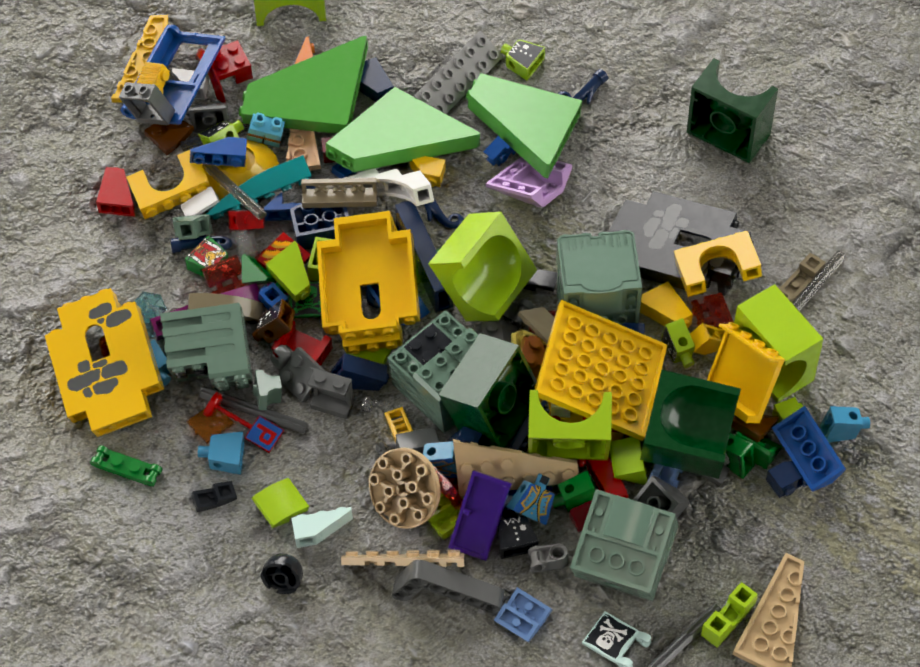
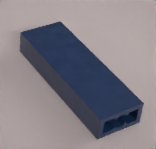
[395,201,453,313]

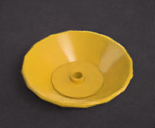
[201,140,279,201]

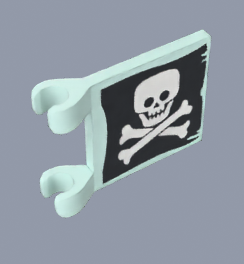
[582,611,651,667]

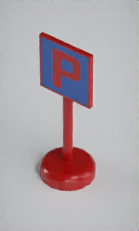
[203,392,284,453]

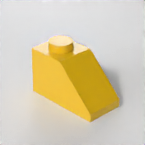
[409,156,446,187]
[690,323,725,355]

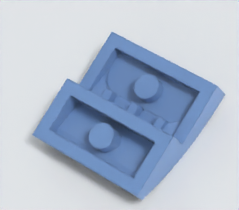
[494,587,552,643]

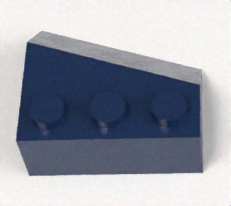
[290,203,349,250]

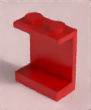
[272,321,333,366]

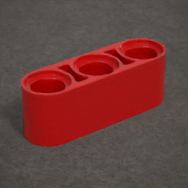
[585,458,628,498]

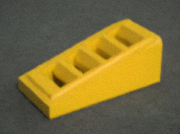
[384,407,413,443]

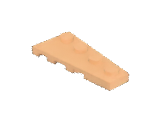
[286,129,321,171]

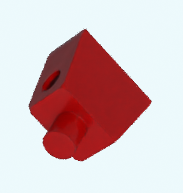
[228,208,265,230]

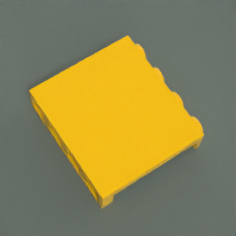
[707,322,785,423]

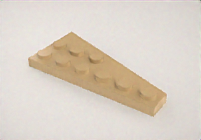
[453,439,578,497]
[341,550,464,567]
[732,553,804,667]

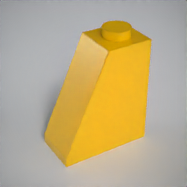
[640,282,693,328]

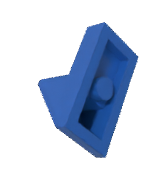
[264,192,301,221]

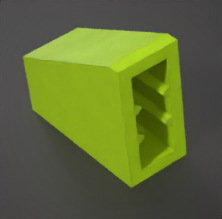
[266,241,311,303]

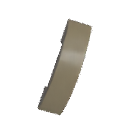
[778,253,826,303]
[188,293,263,322]

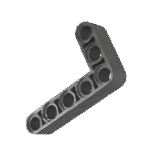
[392,560,504,613]

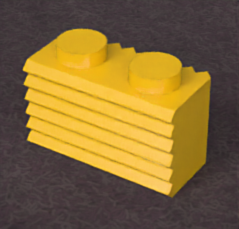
[136,62,170,102]

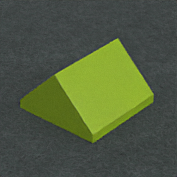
[610,437,648,485]

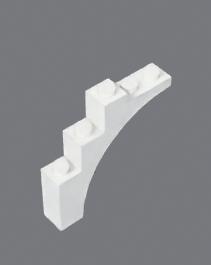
[326,168,434,206]

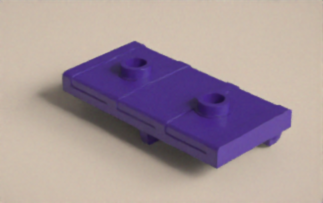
[448,470,512,561]

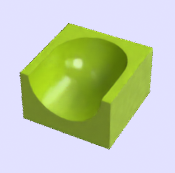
[428,212,537,321]
[734,284,824,403]

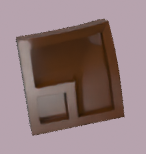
[144,120,194,156]
[731,415,780,442]

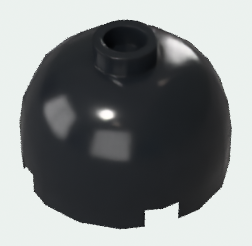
[261,553,303,594]

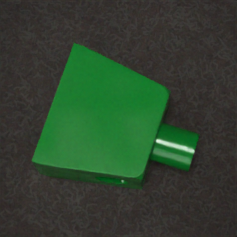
[552,471,595,512]

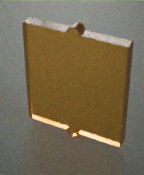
[187,408,234,444]

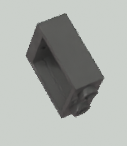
[119,82,175,125]

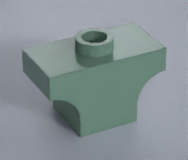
[172,214,213,240]
[252,370,282,410]

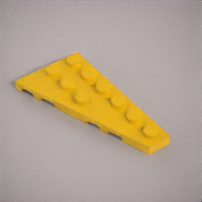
[111,15,169,103]

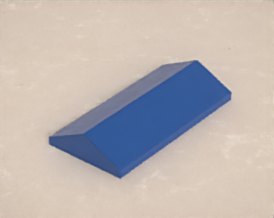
[772,406,846,492]

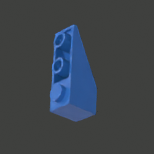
[190,137,247,167]

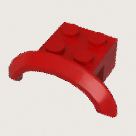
[195,40,253,103]

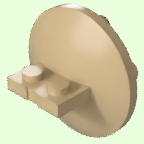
[369,448,441,529]

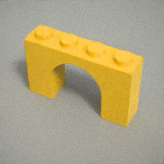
[126,148,211,219]
[674,231,762,297]

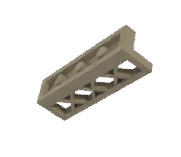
[301,178,377,208]

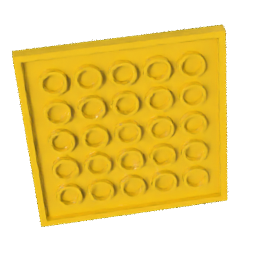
[535,300,667,441]

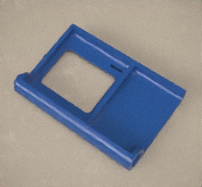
[120,25,226,125]

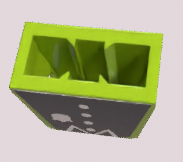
[500,39,545,81]
[198,120,244,145]
[661,318,695,368]

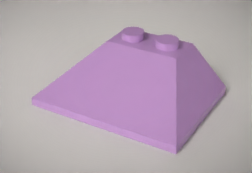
[485,157,572,207]

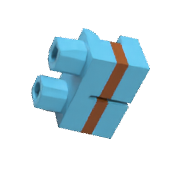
[246,113,285,148]

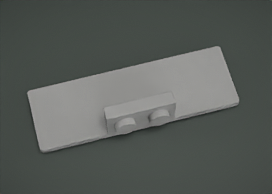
[413,31,503,114]

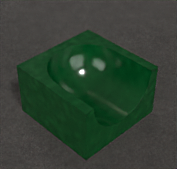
[686,58,778,163]
[439,333,537,448]
[640,370,741,479]

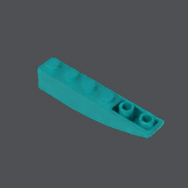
[207,155,312,220]

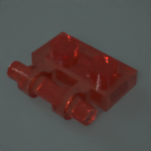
[202,255,247,294]
[691,292,734,329]

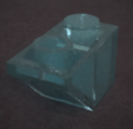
[135,291,167,325]

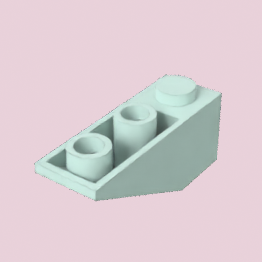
[291,507,353,548]

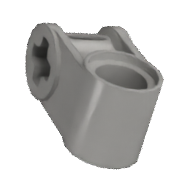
[528,543,568,572]

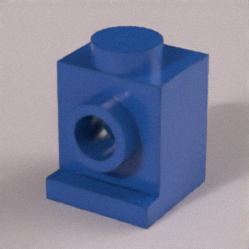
[483,136,516,166]
[258,282,288,310]

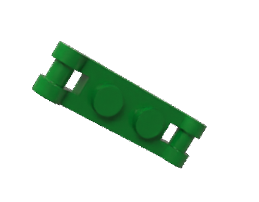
[90,445,163,487]

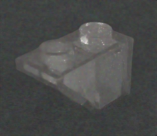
[228,230,260,259]

